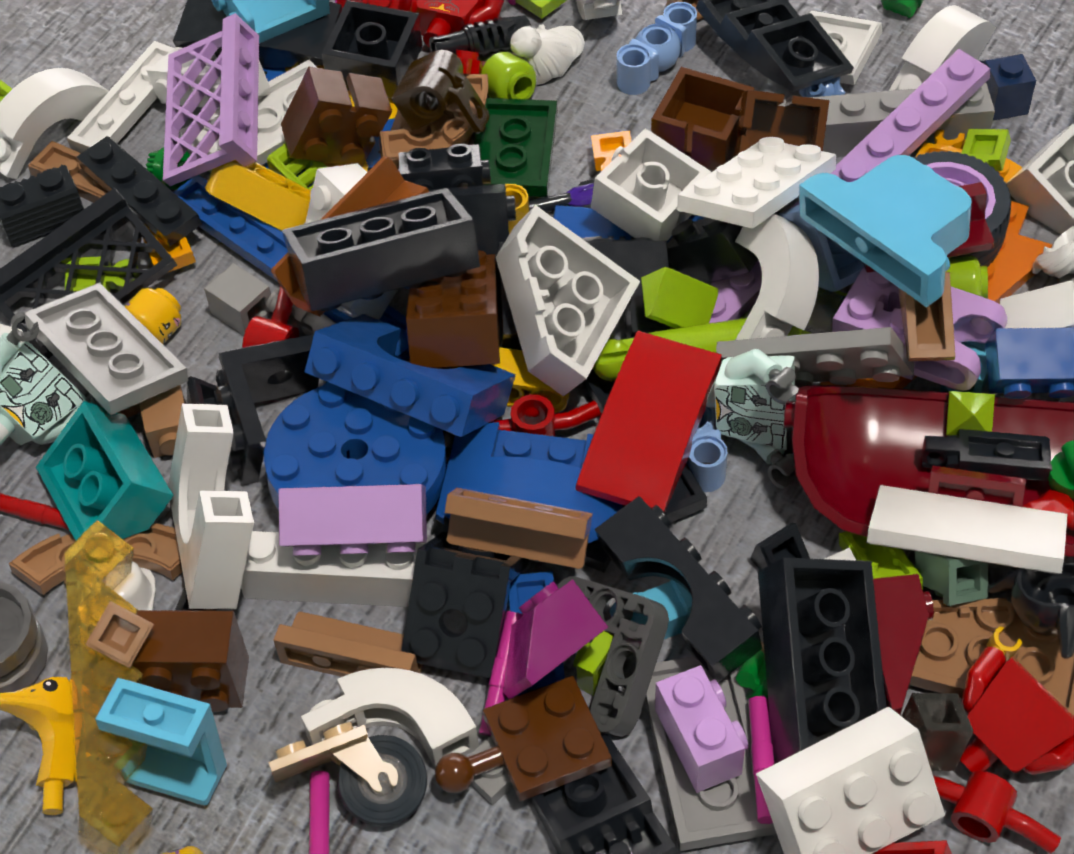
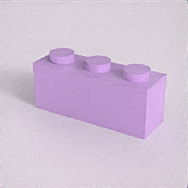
[278,484,427,556]

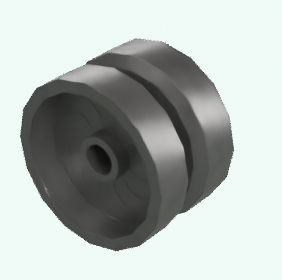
[0,581,48,693]

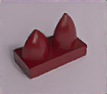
[929,466,1026,507]

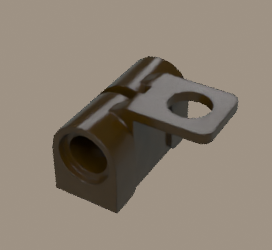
[391,50,490,134]

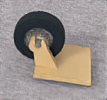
[268,722,427,826]

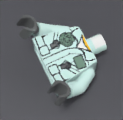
[0,312,96,446]
[706,349,799,488]

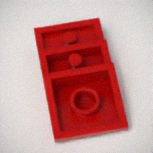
[576,331,722,513]

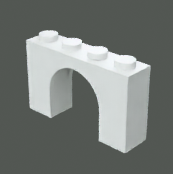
[168,403,254,609]

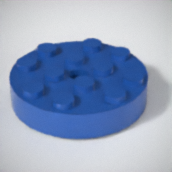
[264,382,446,515]

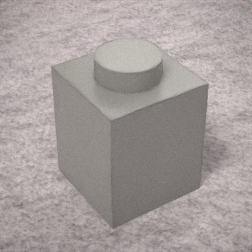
[204,263,273,336]

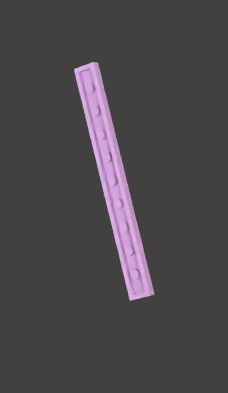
[709,49,990,323]

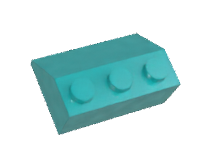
[36,401,174,553]

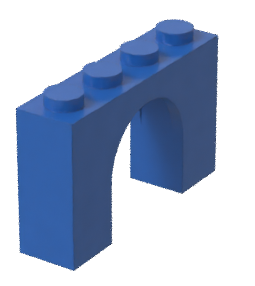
[305,314,516,437]

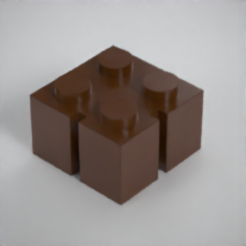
[281,66,392,167]
[651,66,755,171]
[734,90,830,157]
[131,610,249,712]

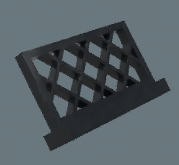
[0,188,177,359]

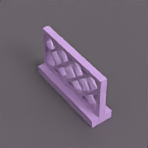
[163,13,259,186]

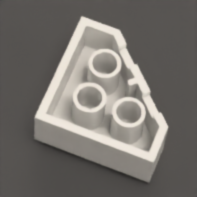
[496,205,640,396]

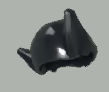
[988,563,1074,659]

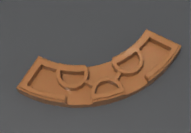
[379,74,488,169]
[8,523,183,595]

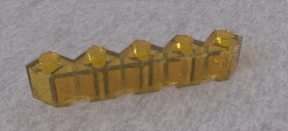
[64,520,153,854]

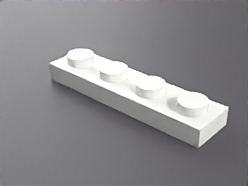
[67,41,174,153]

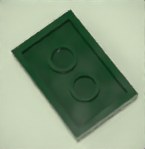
[468,98,558,197]

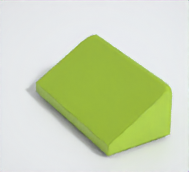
[641,267,718,328]

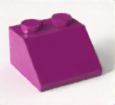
[503,579,608,699]

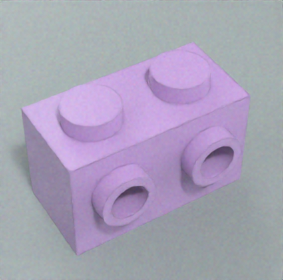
[655,665,748,793]

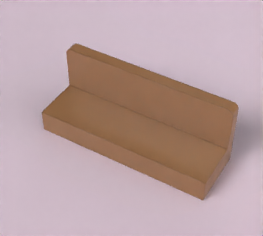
[445,488,593,569]
[273,612,424,677]

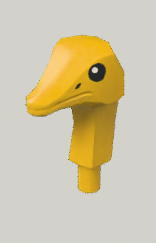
[0,677,82,815]

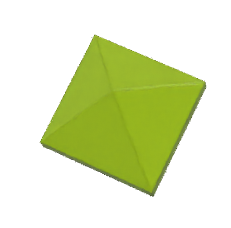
[946,391,995,436]

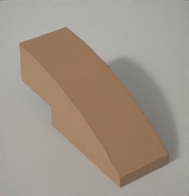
[899,271,956,361]

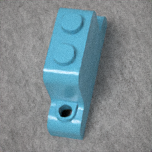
[799,155,972,307]

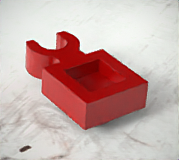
[456,50,486,75]

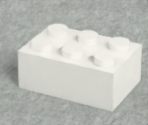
[756,707,945,854]

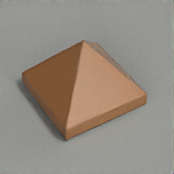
[85,601,154,668]

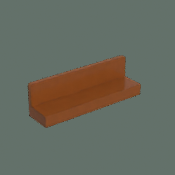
[271,156,429,317]

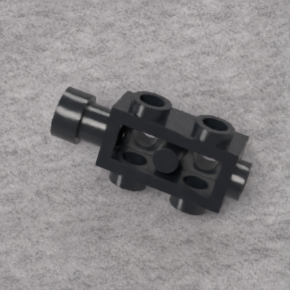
[367,144,491,189]

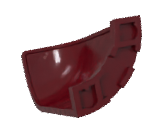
[783,385,1074,557]

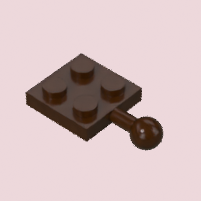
[435,676,612,802]

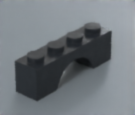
[594,496,762,683]

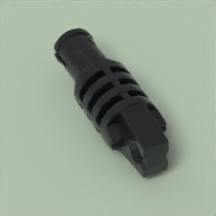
[429,15,532,56]

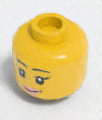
[125,288,181,344]

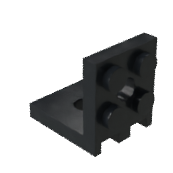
[213,334,320,486]
[402,531,529,678]

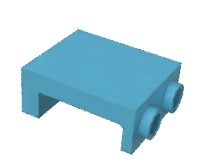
[211,0,330,44]
[95,678,227,806]

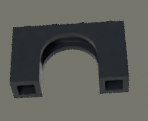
[496,237,675,350]

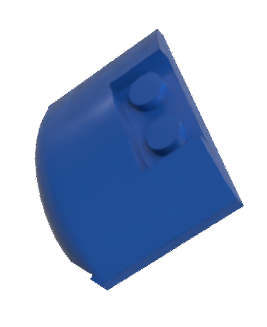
[436,422,623,543]

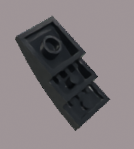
[173,0,343,69]
[696,0,854,92]
[530,734,677,854]

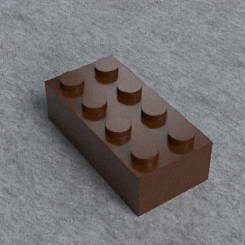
[406,250,500,368]

